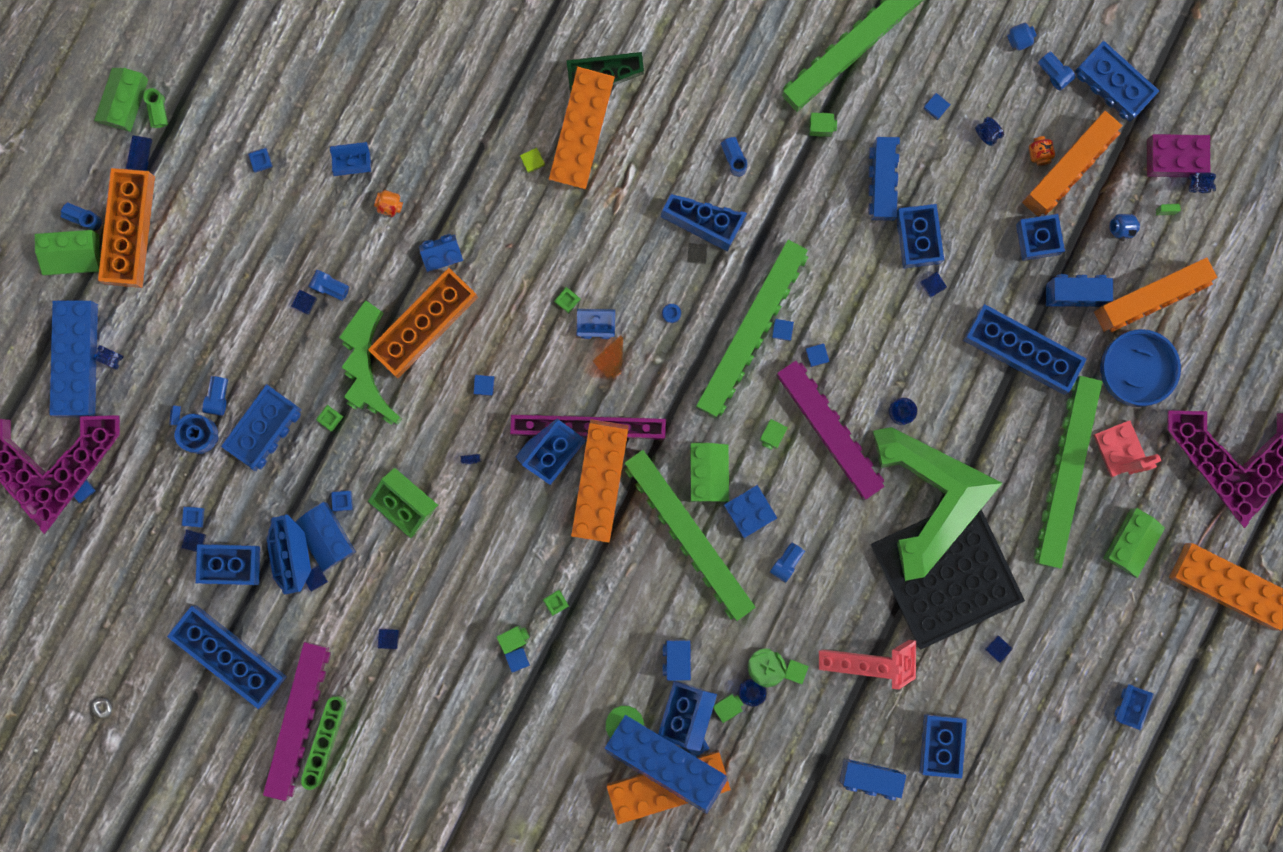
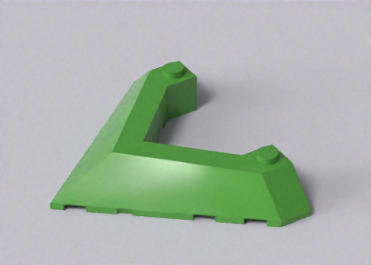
[873,427,1002,581]

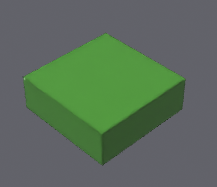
[1156,204,1181,216]
[554,287,581,314]
[316,405,343,432]
[543,590,569,616]
[784,659,809,684]

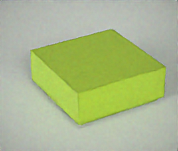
[520,148,545,174]

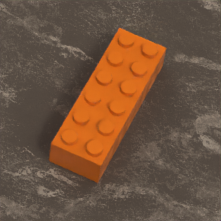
[549,67,615,189]
[1022,111,1123,217]
[98,168,155,288]
[1094,257,1218,333]
[368,268,478,379]
[571,419,629,543]
[1169,543,1283,631]
[607,750,731,824]

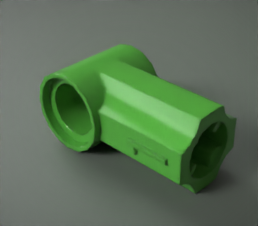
[143,88,168,128]

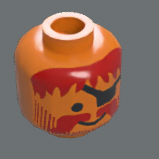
[1029,136,1055,166]
[374,190,403,217]

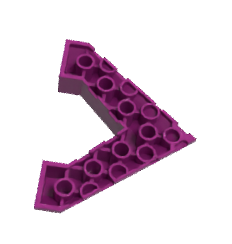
[1167,410,1283,528]
[0,415,120,534]

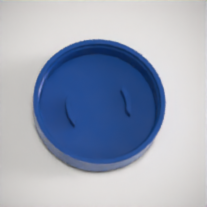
[1100,329,1181,407]

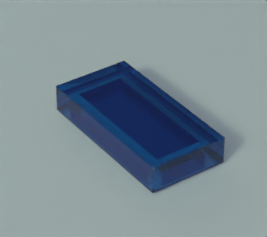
[126,135,153,171]

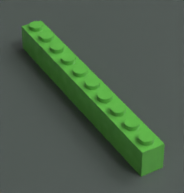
[782,0,923,112]
[696,239,809,418]
[1033,376,1103,569]
[624,450,756,621]

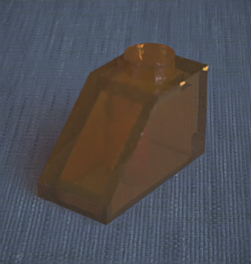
[592,335,623,380]

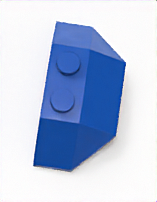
[267,515,311,595]

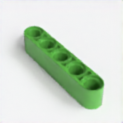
[301,696,347,790]

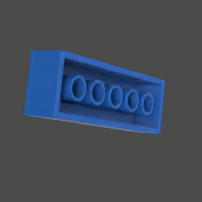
[50,301,98,418]
[962,304,1087,395]
[167,605,287,709]
[604,715,727,814]

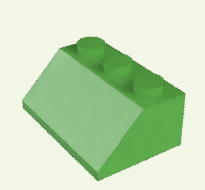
[94,68,148,132]
[35,230,100,275]
[690,443,729,502]
[368,468,438,538]
[1103,508,1165,578]

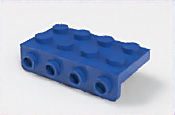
[1074,40,1159,122]
[221,384,302,471]

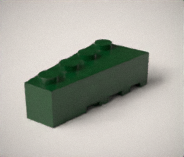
[566,52,644,94]

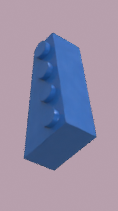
[868,137,900,221]
[661,194,747,252]

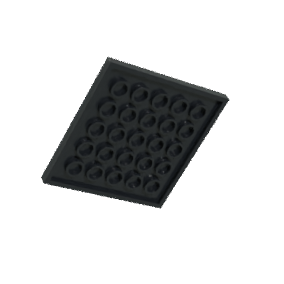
[870,509,1025,650]

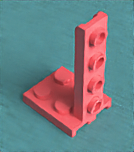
[1093,420,1161,477]
[819,640,916,690]

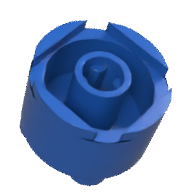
[174,414,219,454]

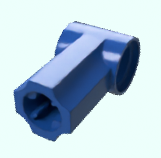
[1038,51,1076,91]
[720,137,747,177]
[61,202,102,231]
[308,269,350,301]
[202,376,228,416]
[770,542,805,583]

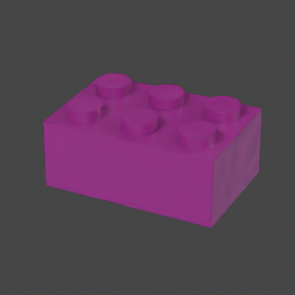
[1147,134,1211,178]

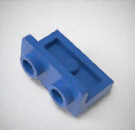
[330,142,371,176]
[419,234,463,272]
[576,309,616,339]
[1114,684,1154,731]

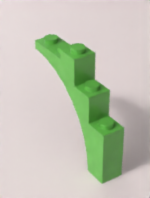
[339,300,402,425]

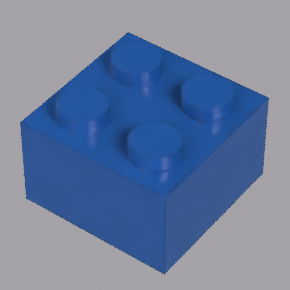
[1016,214,1065,261]
[723,485,777,538]
[663,640,691,681]

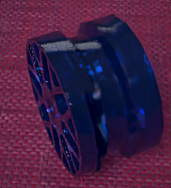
[975,116,1005,147]
[1188,172,1216,193]
[93,345,124,370]
[889,398,917,425]
[739,679,767,707]

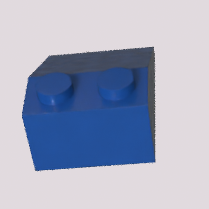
[516,418,586,485]

